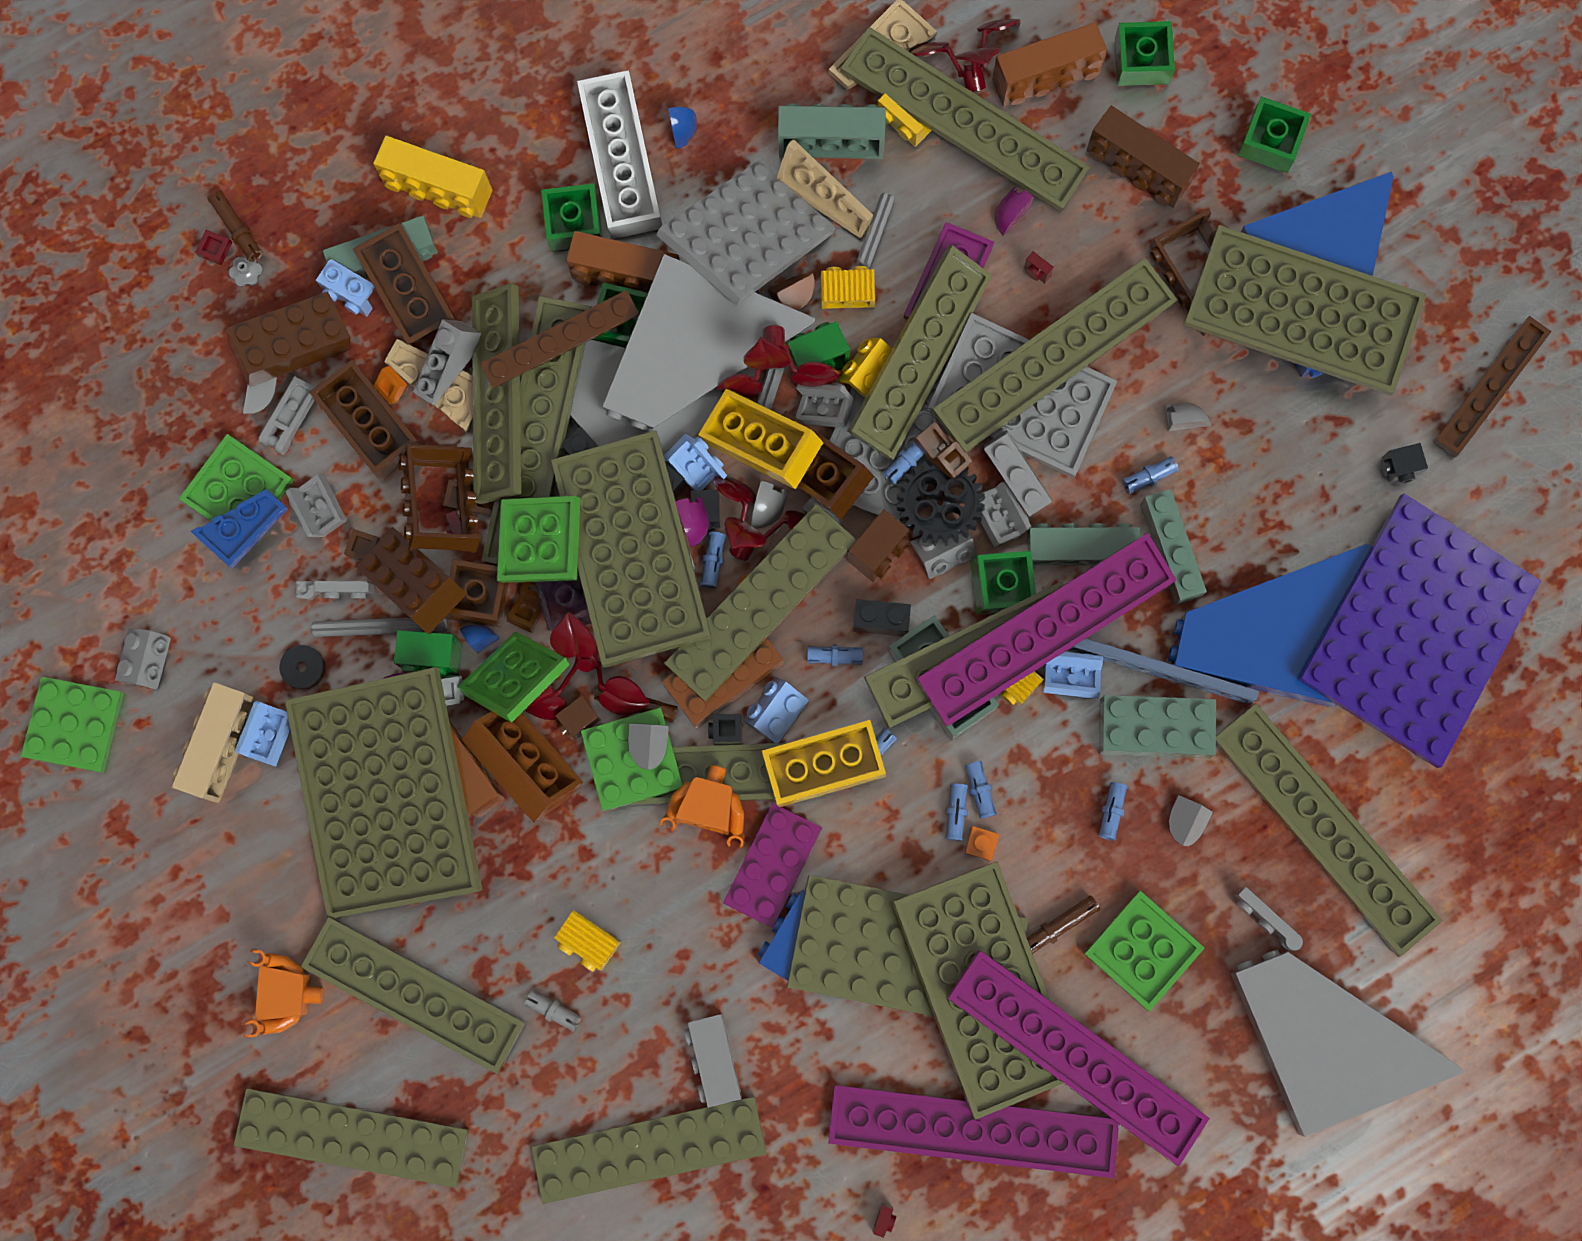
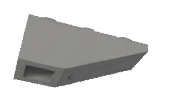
[413,319,481,405]

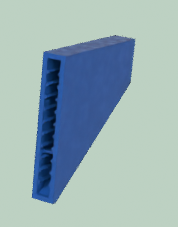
[1241,171,1394,378]
[1168,544,1371,708]

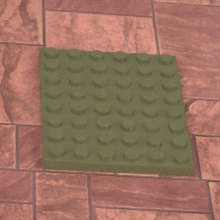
[285,667,483,919]

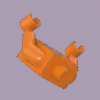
[660,765,745,848]
[242,948,324,1038]

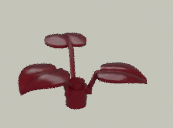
[910,19,1021,92]
[716,325,841,398]
[713,477,806,561]
[525,612,650,720]

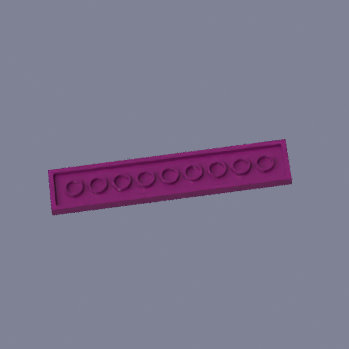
[915,533,1177,727]
[946,950,1210,1166]
[828,1085,1119,1178]

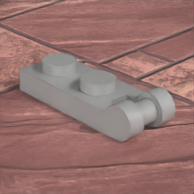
[259,376,315,455]
[1233,887,1303,951]

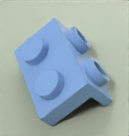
[316,259,375,316]
[664,433,727,491]
[1043,651,1103,699]
[744,677,809,743]
[235,701,290,767]

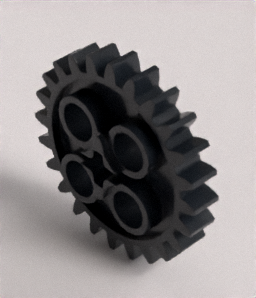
[896,461,985,546]

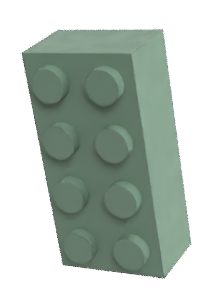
[778,103,886,159]
[888,615,999,740]
[1099,695,1216,759]

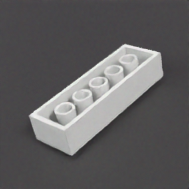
[577,70,662,239]

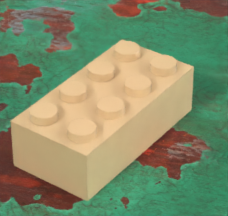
[172,682,260,803]

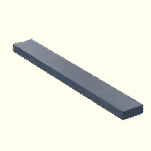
[1068,639,1259,705]

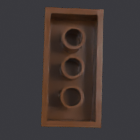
[1086,105,1200,208]
[353,223,456,345]
[226,291,350,387]
[309,360,420,481]
[782,411,875,520]
[355,527,467,634]

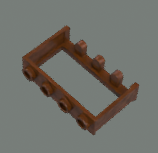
[1149,209,1216,336]
[399,444,481,553]

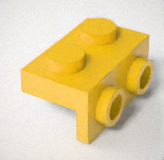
[878,93,932,147]
[839,338,892,398]

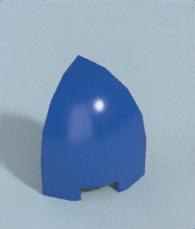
[668,107,697,149]
[459,625,500,654]

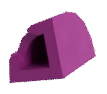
[994,187,1034,236]
[676,497,709,548]

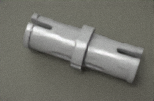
[524,989,582,1032]

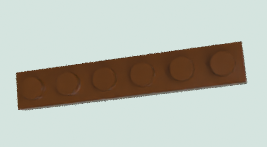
[480,290,639,389]
[1433,316,1552,458]

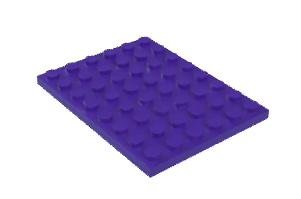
[1297,493,1541,768]

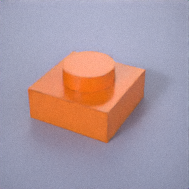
[373,366,407,405]
[964,826,1000,862]

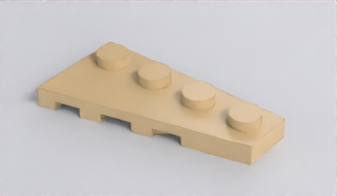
[828,0,937,90]
[776,139,874,238]
[384,339,473,434]

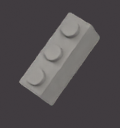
[984,429,1052,516]
[685,1014,742,1108]

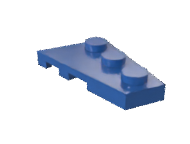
[190,489,288,568]

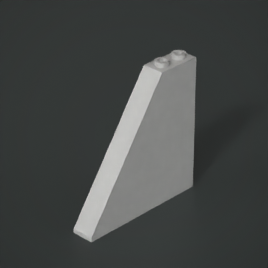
[602,254,815,431]
[570,340,750,465]
[1230,949,1463,1137]

